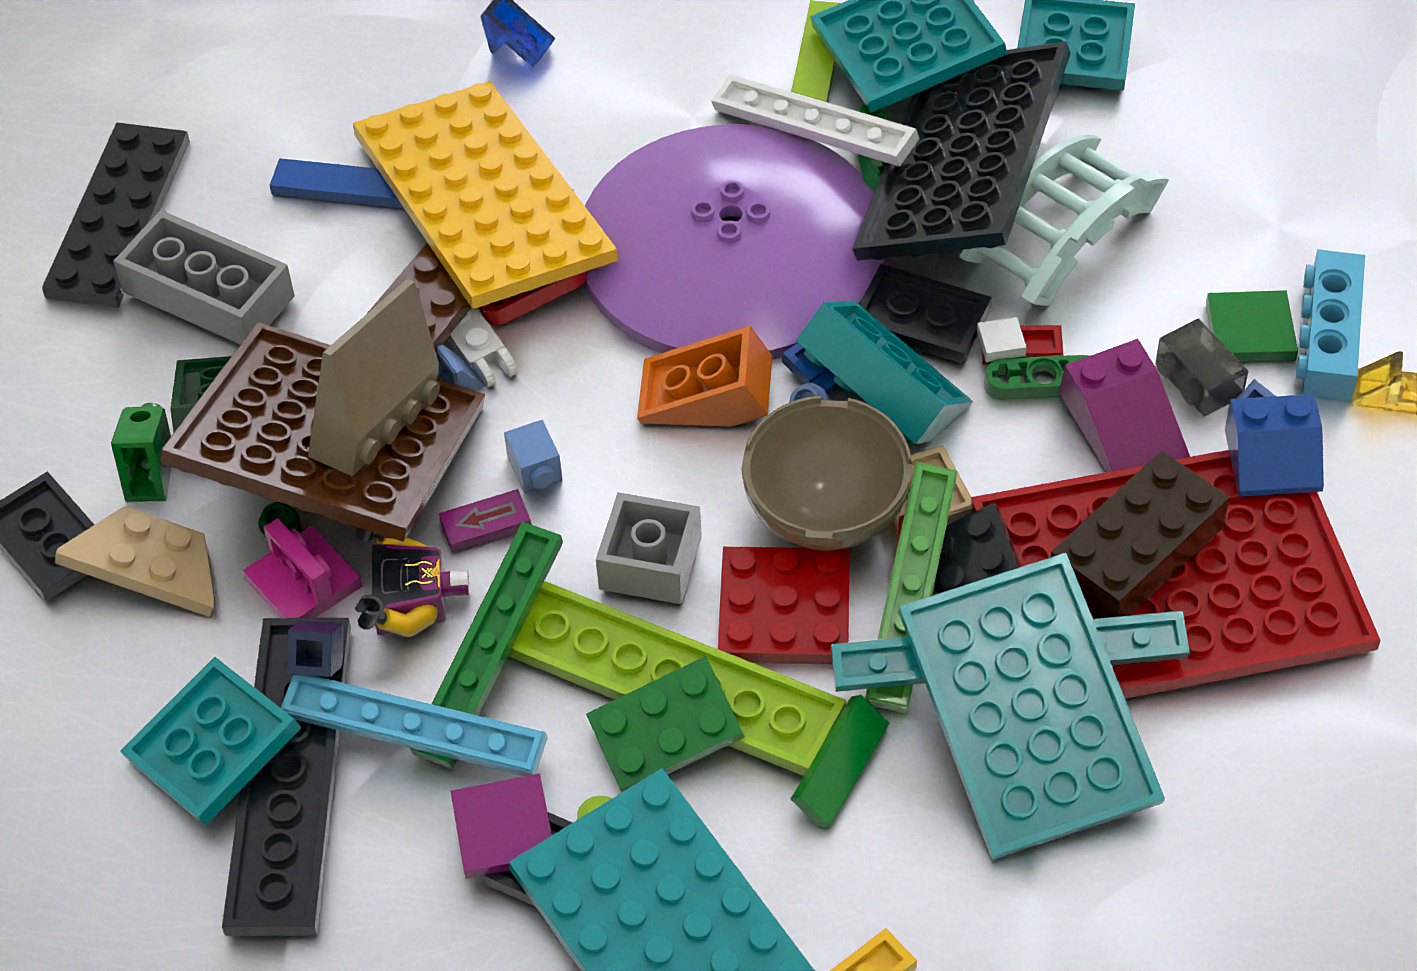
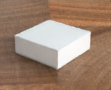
[977,317,1026,362]

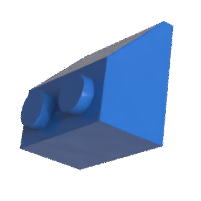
[1225,394,1324,496]

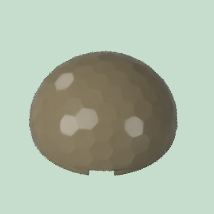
[741,396,913,551]

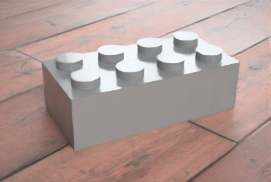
[113,210,295,345]

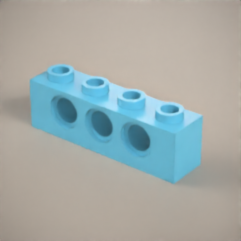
[1296,249,1365,402]

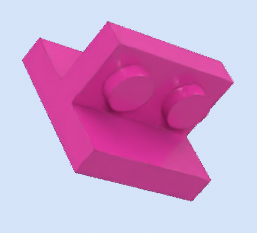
[242,518,363,618]

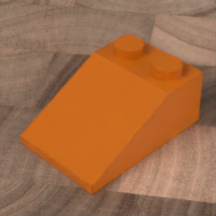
[637,325,772,427]

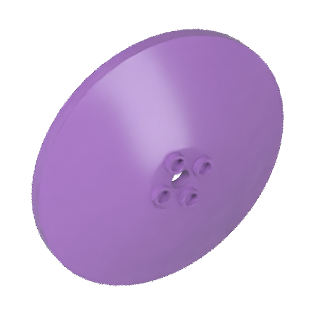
[584,124,885,360]

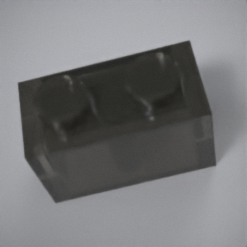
[1155,318,1249,417]

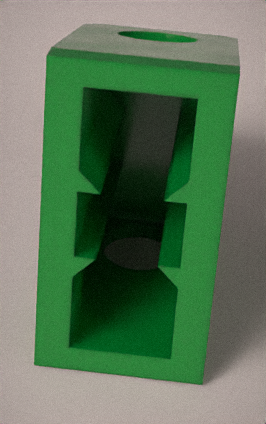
[111,403,171,502]

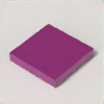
[450,774,552,879]

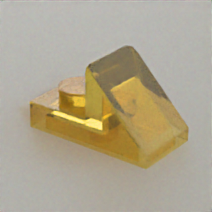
[1352,351,1417,415]

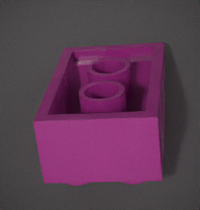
[1059,338,1190,472]

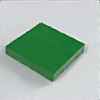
[1206,290,1298,363]

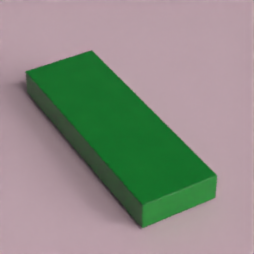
[790,694,890,828]

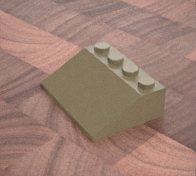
[308,278,440,476]

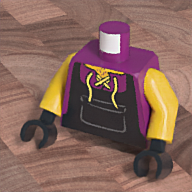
[355,527,470,637]

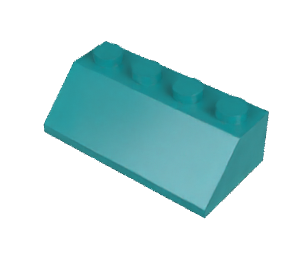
[796,301,973,444]

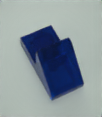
[480,0,556,67]

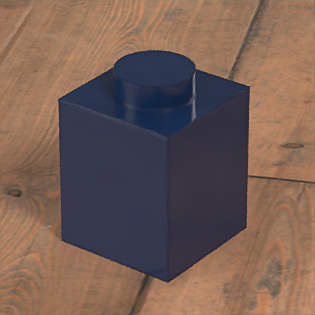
[287,621,344,677]

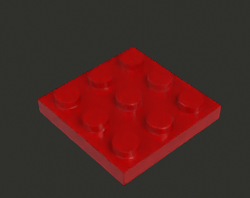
[718,546,850,664]

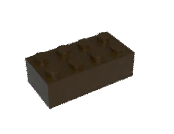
[1050,450,1230,619]

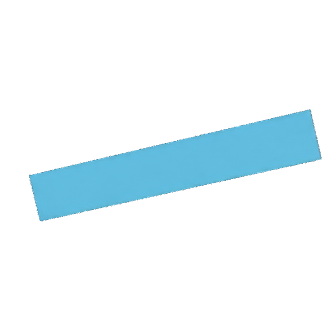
[281,674,548,776]

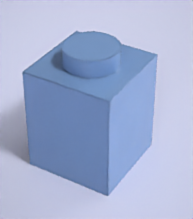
[504,419,563,493]

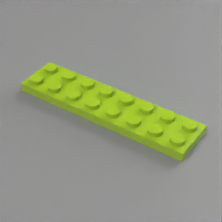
[508,581,847,776]

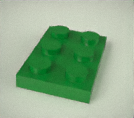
[586,656,745,792]

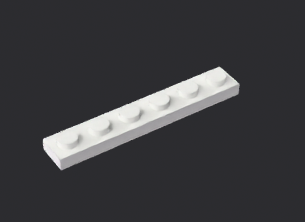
[711,74,919,167]

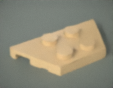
[55,506,215,617]

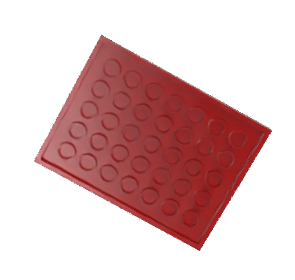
[971,450,1381,699]

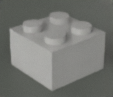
[596,492,702,604]

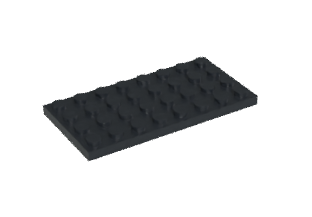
[852,41,1071,261]

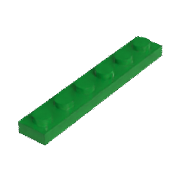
[410,521,563,769]

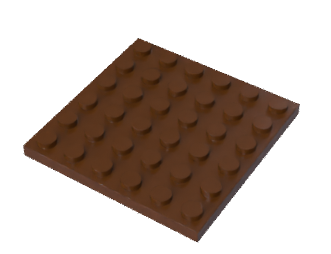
[160,322,485,542]

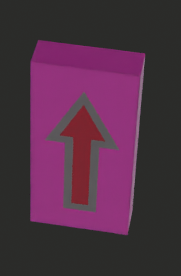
[439,489,532,553]

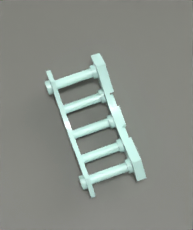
[959,134,1170,306]

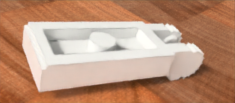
[447,308,518,388]

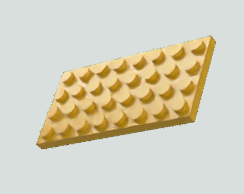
[353,81,617,309]

